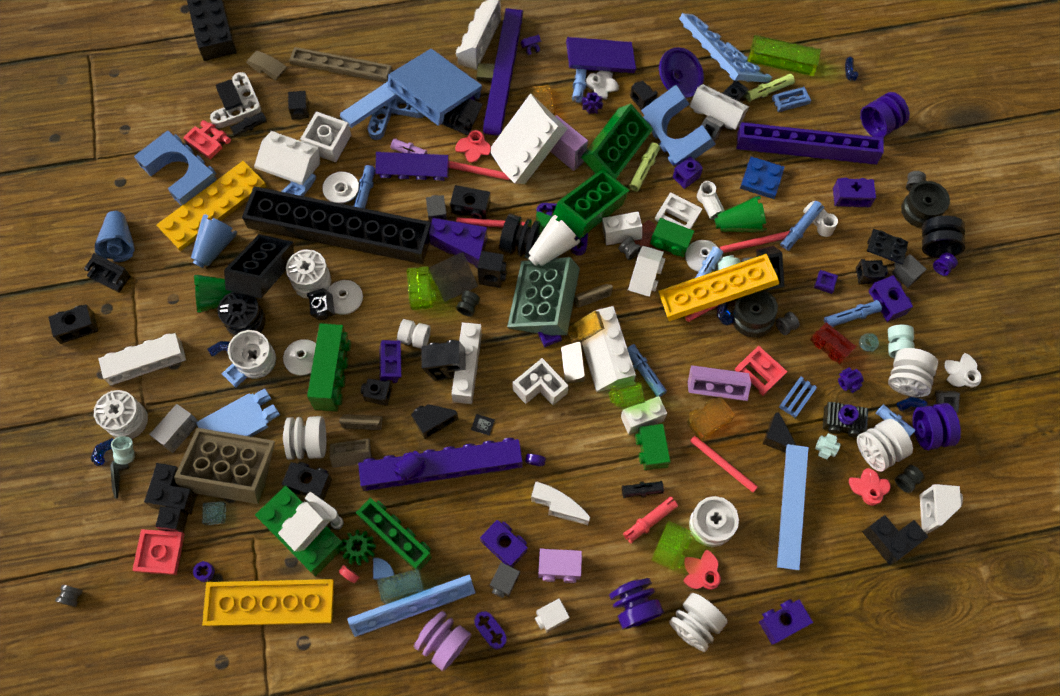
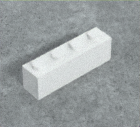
[451,322,482,404]
[98,333,186,386]

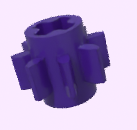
[582,92,603,114]
[838,367,863,393]

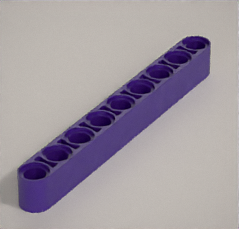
[483,8,523,136]

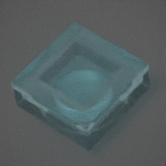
[202,501,226,525]

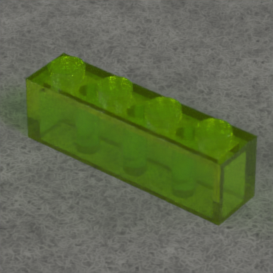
[747,35,821,76]

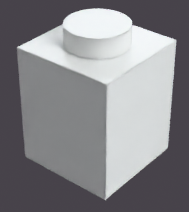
[535,599,569,633]

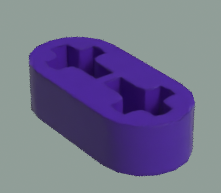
[474,611,507,649]

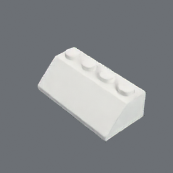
[456,0,501,70]
[576,306,636,392]

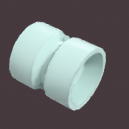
[888,325,915,358]

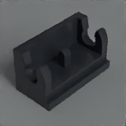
[84,253,131,293]

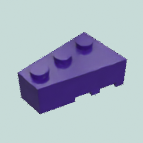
[429,218,488,268]

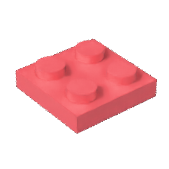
[132,529,185,575]

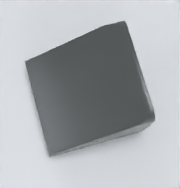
[935,390,960,412]

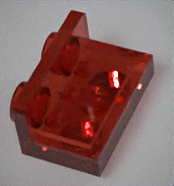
[810,322,856,364]

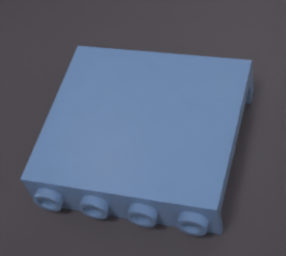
[387,49,482,126]

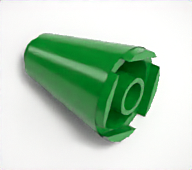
[714,196,767,233]
[194,275,233,313]

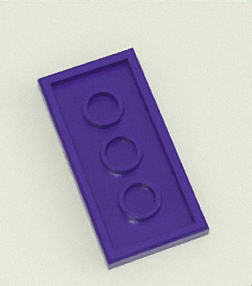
[566,37,636,73]

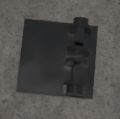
[442,98,483,135]
[867,228,908,265]

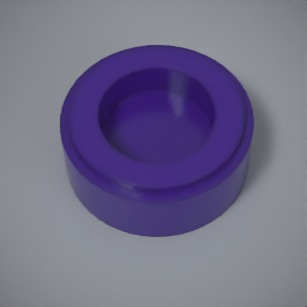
[525,454,546,466]

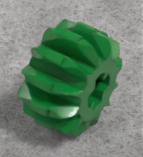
[340,530,376,566]

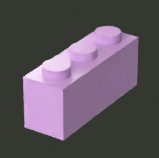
[688,365,751,401]

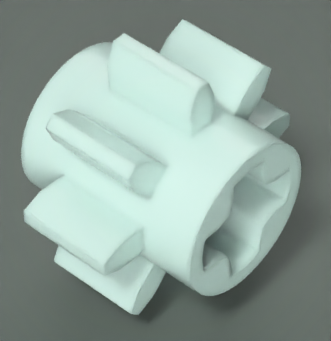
[815,433,840,459]

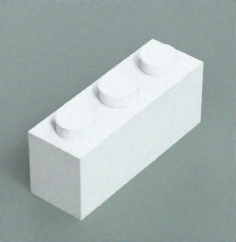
[689,84,749,130]

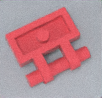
[183,120,231,160]

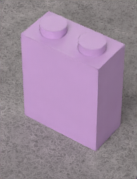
[550,115,588,171]

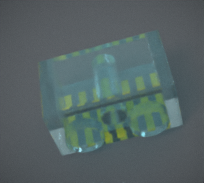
[377,569,425,604]

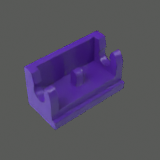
[379,340,401,384]

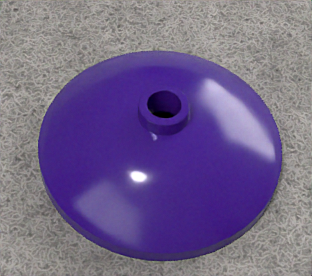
[659,47,704,98]

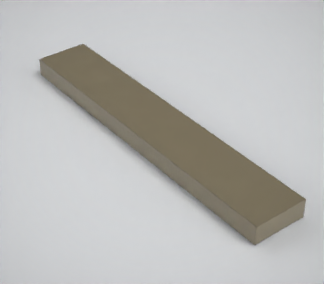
[289,47,392,82]

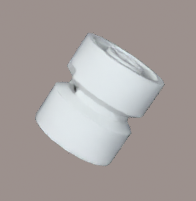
[397,319,431,349]

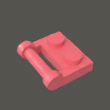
[734,346,788,396]

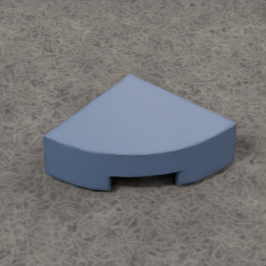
[373,558,395,580]

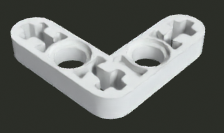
[210,72,261,128]

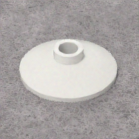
[323,172,359,204]
[685,240,722,273]
[327,280,363,315]
[283,339,316,376]

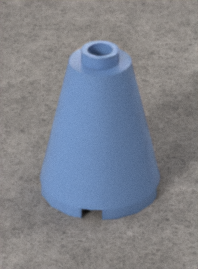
[95,211,135,262]
[191,214,238,268]

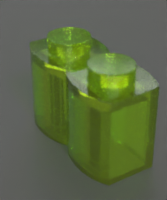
[651,521,693,571]

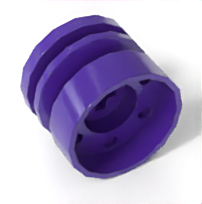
[860,92,910,138]
[609,578,664,630]

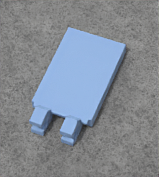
[196,389,280,437]

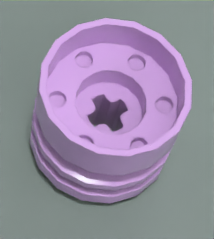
[414,611,471,671]

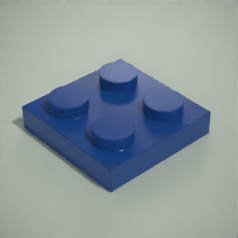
[740,157,785,199]

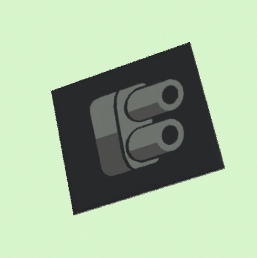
[471,414,495,435]

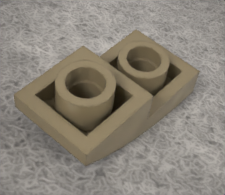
[246,51,287,81]

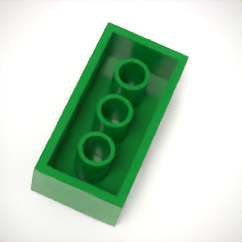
[581,104,653,179]
[552,169,630,238]
[307,323,351,412]
[255,486,345,577]

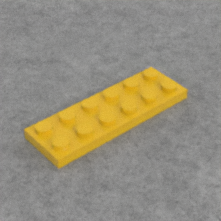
[156,161,267,252]
[658,254,779,321]
[202,579,334,627]

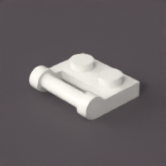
[655,192,702,229]
[305,492,344,529]

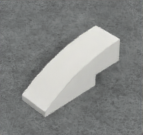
[531,482,590,525]

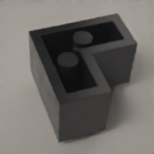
[422,340,466,381]
[144,463,197,515]
[862,515,929,565]

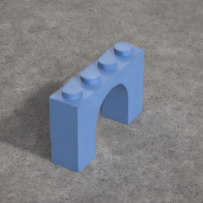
[641,85,716,166]
[134,131,217,206]

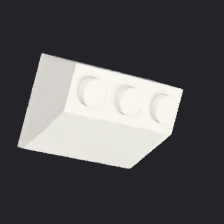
[254,131,320,185]

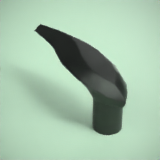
[110,461,129,499]

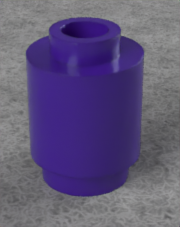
[394,451,425,480]

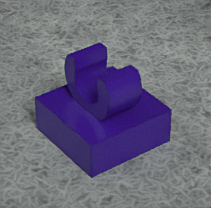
[520,35,541,55]

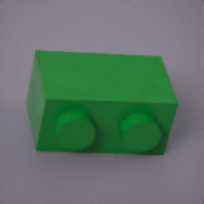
[650,218,694,257]
[635,424,670,470]

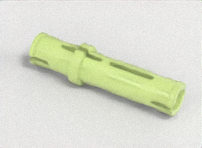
[746,74,795,102]
[629,142,661,191]

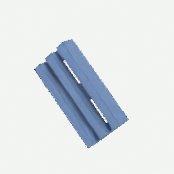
[772,87,811,112]
[779,376,817,418]

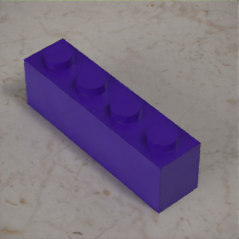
[375,152,450,181]

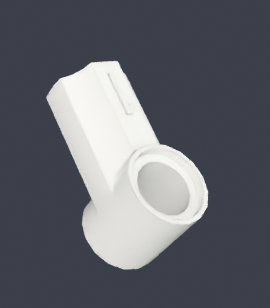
[697,181,725,219]
[803,201,838,237]

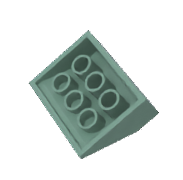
[507,257,580,335]

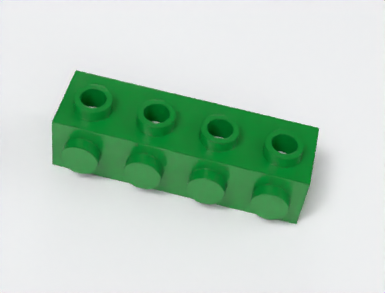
[356,497,432,573]

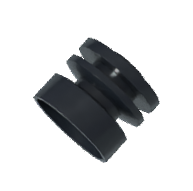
[499,213,541,258]
[218,292,266,337]

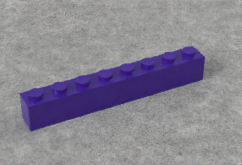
[736,122,884,164]
[358,438,522,491]

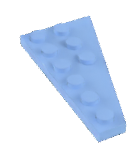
[679,13,772,83]

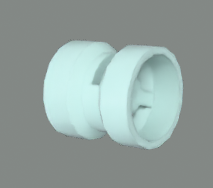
[111,436,135,465]

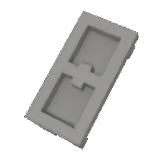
[149,404,198,453]

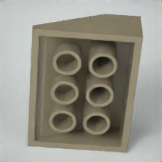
[174,428,275,504]

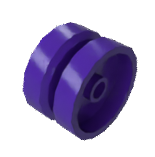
[913,403,961,450]

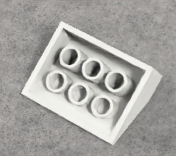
[490,94,568,185]

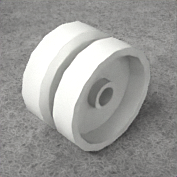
[689,496,739,547]

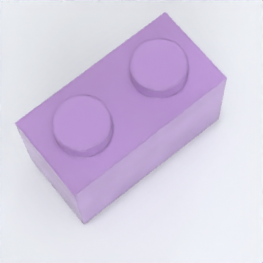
[538,549,582,583]

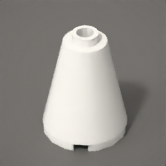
[528,215,580,266]

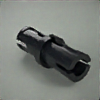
[230,112,267,137]
[622,481,664,498]

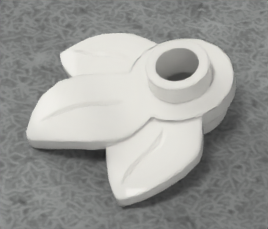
[586,71,619,100]
[945,353,981,388]

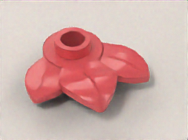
[455,130,491,163]
[849,468,890,506]
[683,550,721,590]

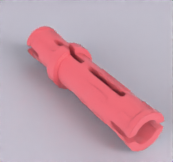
[623,497,678,544]

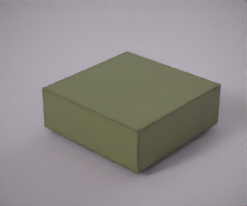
[477,63,495,82]

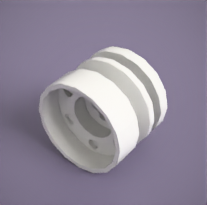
[286,249,331,299]
[228,330,276,379]
[888,348,938,397]
[94,390,148,439]
[283,416,326,460]
[857,419,913,472]
[669,593,728,652]

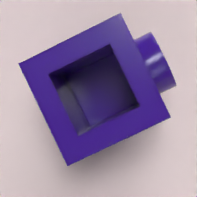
[673,156,703,189]

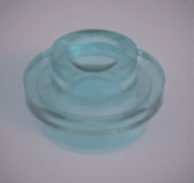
[859,333,879,352]

